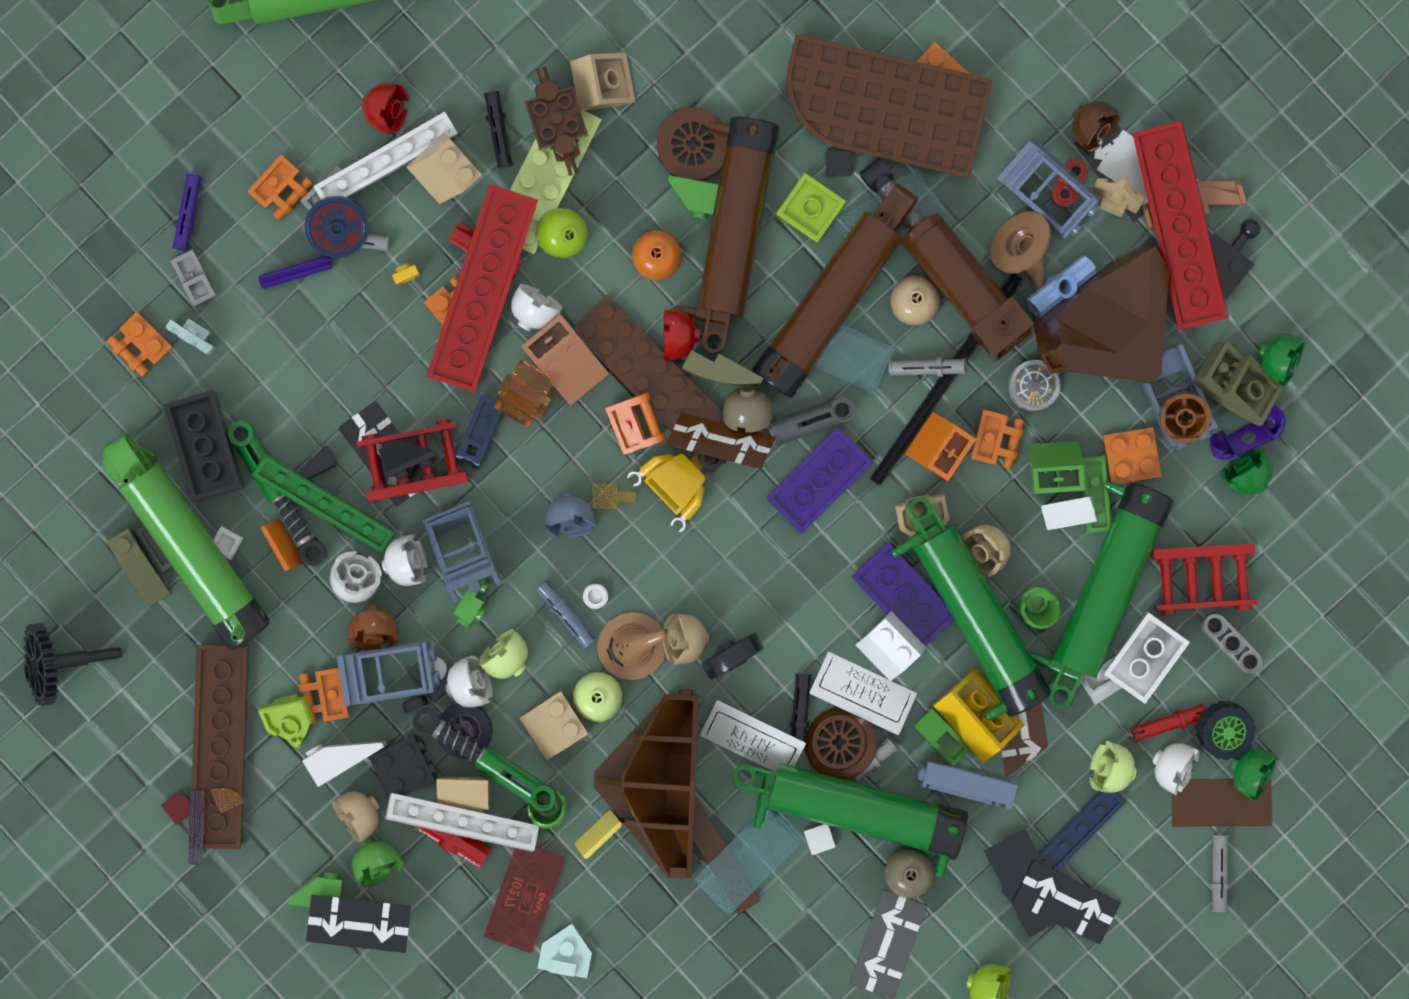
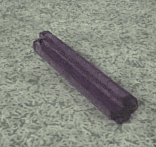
[188,789,205,865]

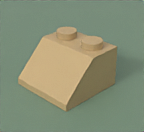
[570,53,636,111]
[406,133,482,204]
[519,690,589,760]
[437,776,491,813]

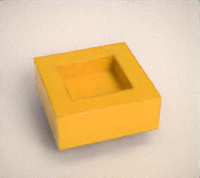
[392,263,421,286]

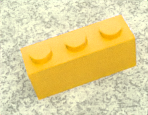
[933,668,1025,763]

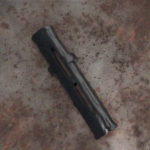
[483,91,513,168]
[789,674,811,751]

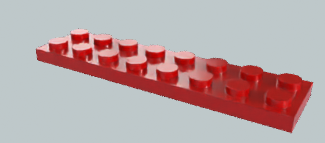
[1132,121,1229,330]
[426,184,538,392]

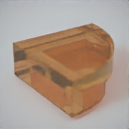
[210,787,245,813]

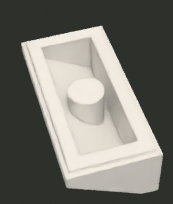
[1041,497,1097,530]
[1081,656,1122,704]

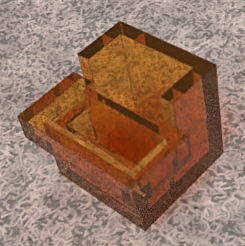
[494,359,556,428]

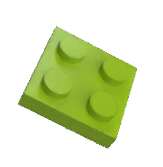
[776,173,846,243]

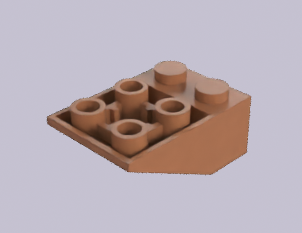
[521,314,609,406]

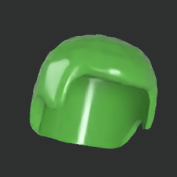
[1019,586,1061,629]
[528,789,568,829]

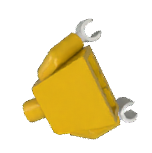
[627,453,706,532]

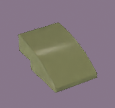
[1193,341,1283,426]
[682,350,764,387]

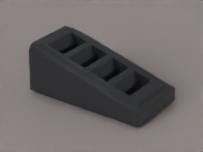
[298,446,338,479]

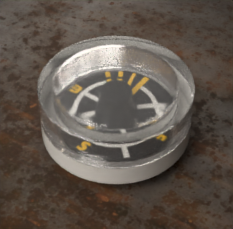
[1008,360,1061,411]

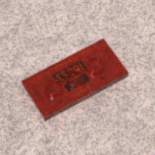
[483,847,565,953]

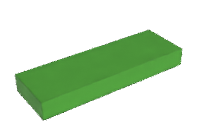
[1082,456,1112,534]

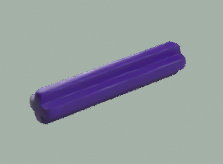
[259,256,332,289]

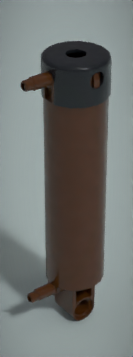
[674,116,780,354]
[752,183,918,398]

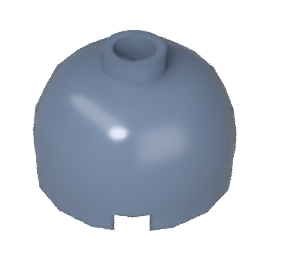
[545,493,596,538]

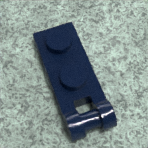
[456,395,505,469]

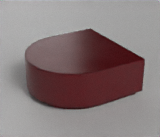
[161,794,191,825]

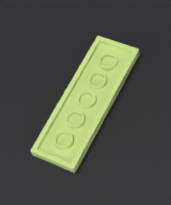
[510,111,602,255]

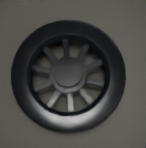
[701,632,764,680]

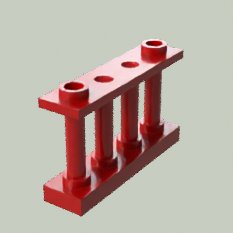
[356,419,469,502]
[1150,543,1259,615]

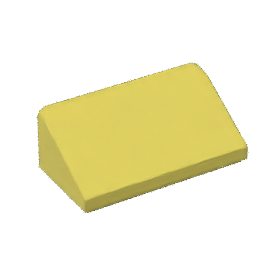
[575,810,623,859]

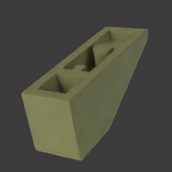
[106,528,171,607]

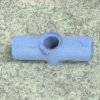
[1026,255,1096,318]

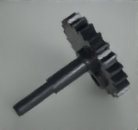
[23,623,122,706]

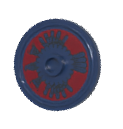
[305,196,368,258]

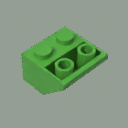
[1028,441,1085,495]

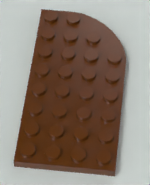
[786,34,993,179]

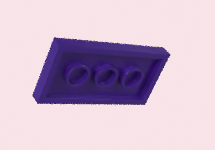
[766,427,873,534]
[851,542,954,646]

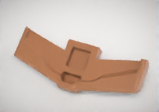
[1142,180,1246,230]

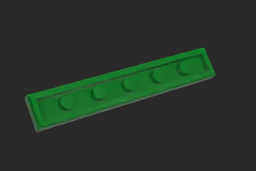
[252,453,395,553]

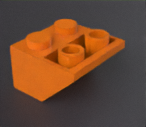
[905,412,976,482]

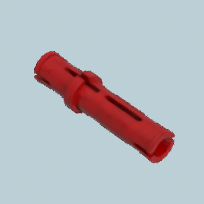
[1130,704,1205,742]

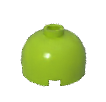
[536,208,588,258]
[966,964,1011,999]

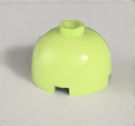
[478,629,528,679]
[573,672,623,722]
[1089,741,1137,793]

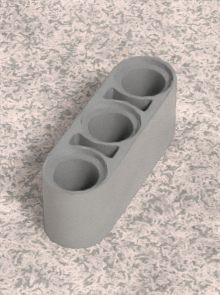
[1201,614,1262,673]

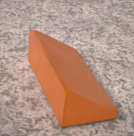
[261,519,303,571]

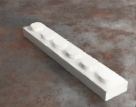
[314,112,458,200]
[385,793,539,852]

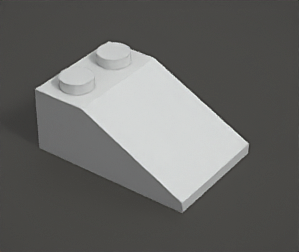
[1104,611,1190,704]
[303,740,388,787]

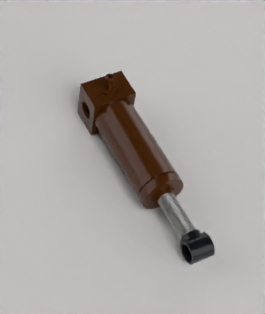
[859,158,1035,363]

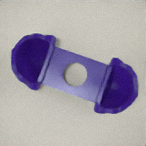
[1210,405,1286,460]

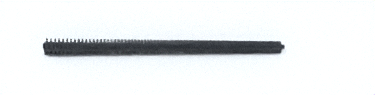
[870,273,1024,486]

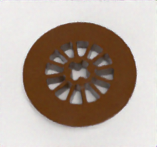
[657,107,728,180]
[805,707,877,780]

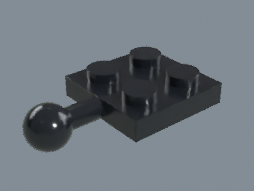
[1211,219,1260,301]

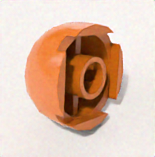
[632,230,682,281]

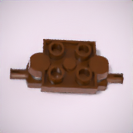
[525,66,588,176]

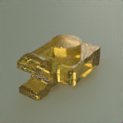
[592,483,637,509]

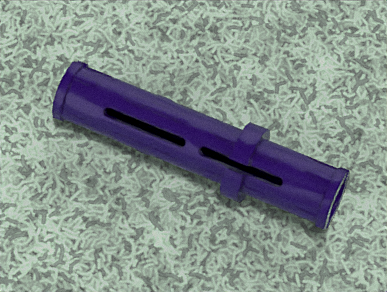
[172,174,203,251]

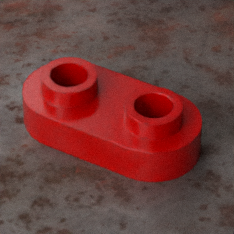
[1051,159,1088,208]

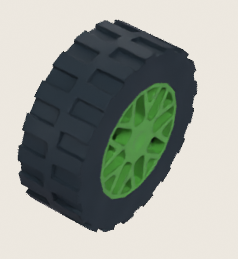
[1196,701,1256,760]

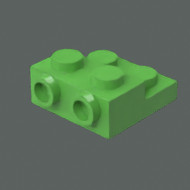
[453,576,492,628]

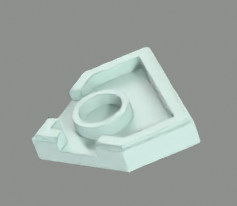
[166,319,216,356]
[537,923,592,978]

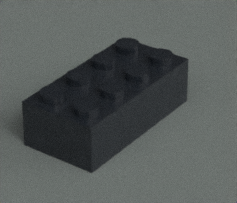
[163,390,245,502]

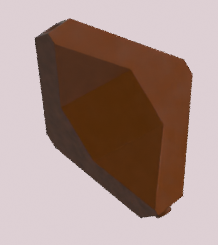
[1033,246,1170,384]
[594,689,699,879]

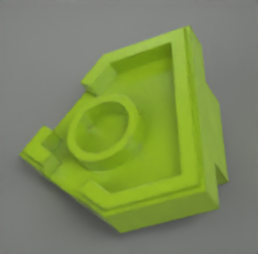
[258,694,314,749]

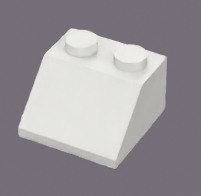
[856,611,926,681]

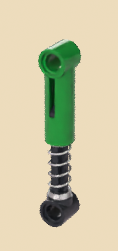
[228,421,327,566]
[413,708,556,811]

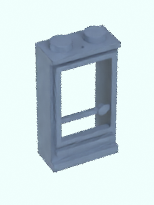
[996,138,1101,238]
[1141,344,1218,450]
[423,501,502,603]
[337,641,441,706]
[916,759,1018,810]

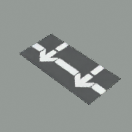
[849,890,927,999]

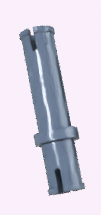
[536,581,596,649]

